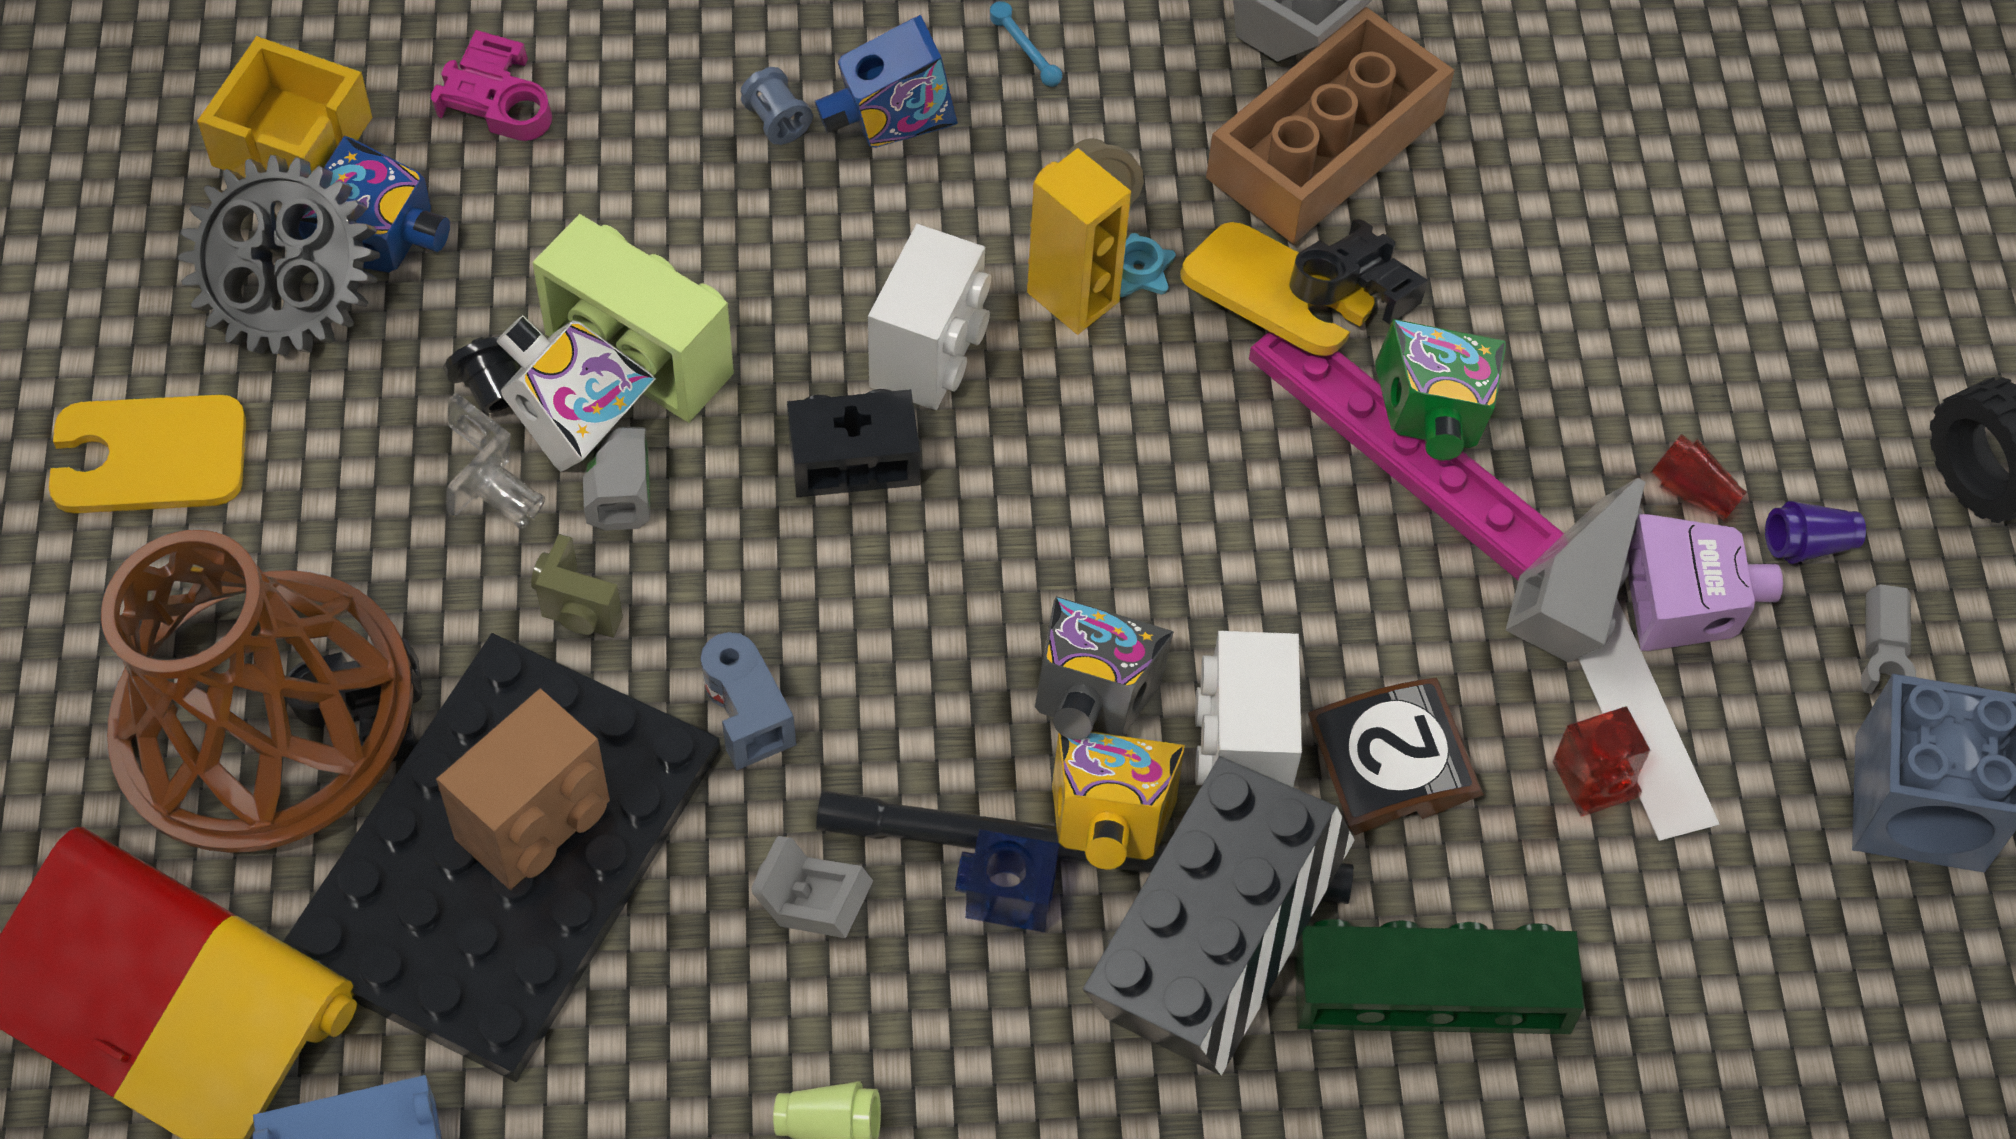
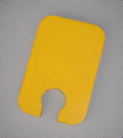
[1180,222,1375,356]
[49,395,246,513]

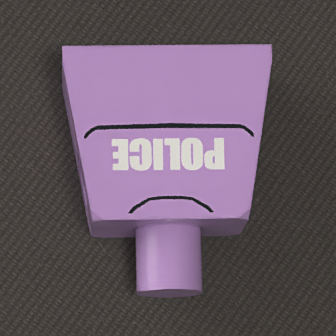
[1626,514,1783,651]

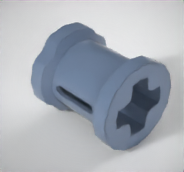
[740,67,813,145]

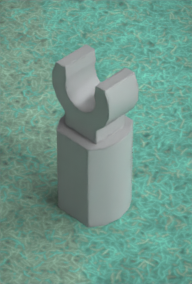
[1861,584,1916,694]

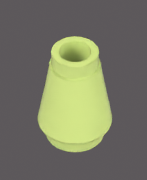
[773,1081,881,1139]

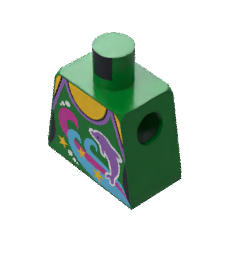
[1375,319,1506,460]

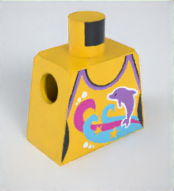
[1052,732,1185,870]

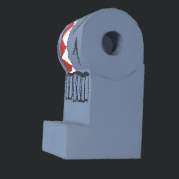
[700,632,796,771]

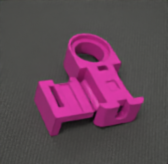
[431,30,552,141]

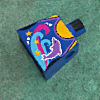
[814,15,958,148]
[299,136,450,272]

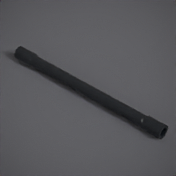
[816,790,1354,904]

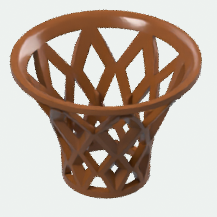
[101,530,413,853]

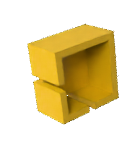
[197,36,373,178]

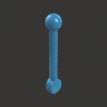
[990,1,1063,87]

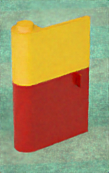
[0,827,357,1139]

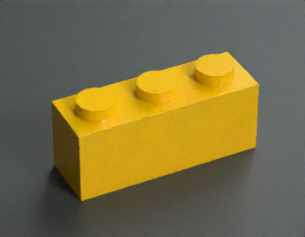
[1027,148,1131,335]

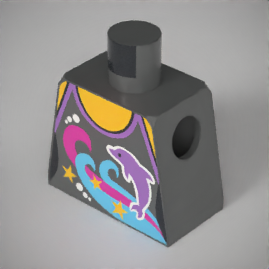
[1035,596,1174,740]

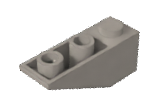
[1505,478,1645,663]

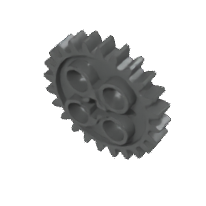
[178,155,380,356]

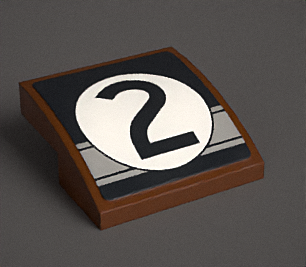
[1308,677,1484,835]

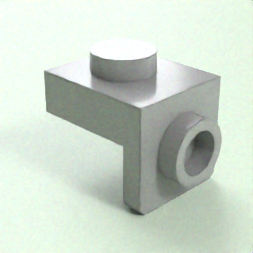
[751,836,873,938]

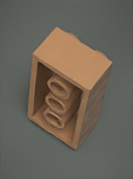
[1206,7,1455,245]

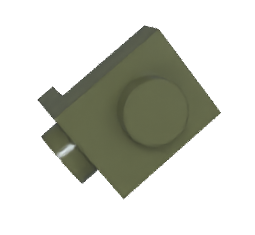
[531,534,623,638]

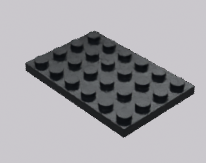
[283,633,721,1082]

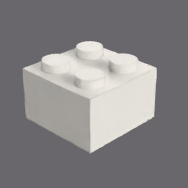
[868,223,991,411]
[1195,631,1302,787]

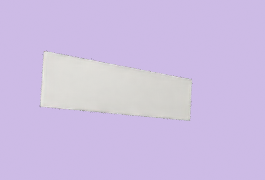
[1578,598,1720,841]

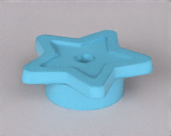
[1120,233,1176,297]

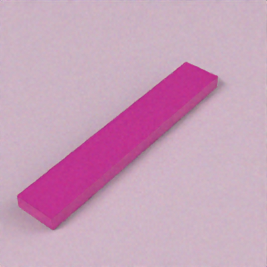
[1249,332,1564,581]

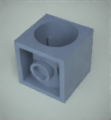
[1852,674,2016,873]

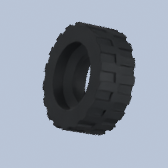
[1929,377,2016,523]

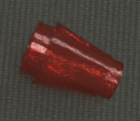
[1650,434,1747,521]

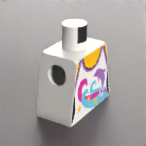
[496,315,656,472]

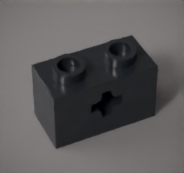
[787,389,920,498]

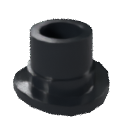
[443,336,520,414]

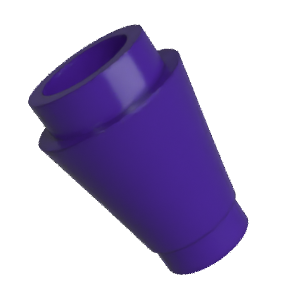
[1765,501,1866,564]

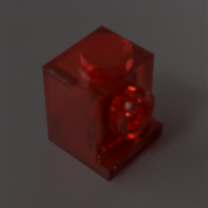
[1552,706,1651,817]

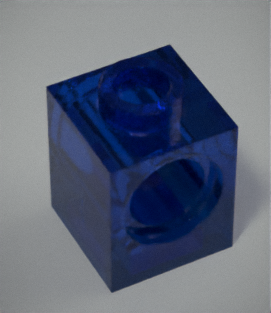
[955,829,1060,933]

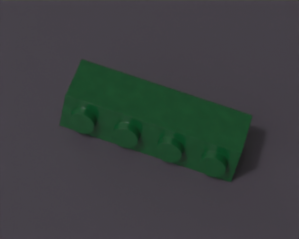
[1294,919,1584,1035]

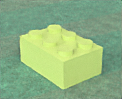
[532,214,734,423]

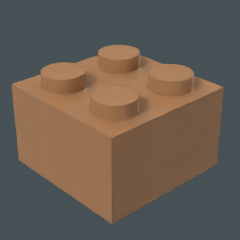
[436,688,610,891]

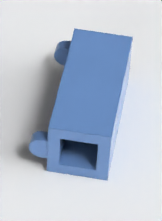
[253,1075,442,1139]

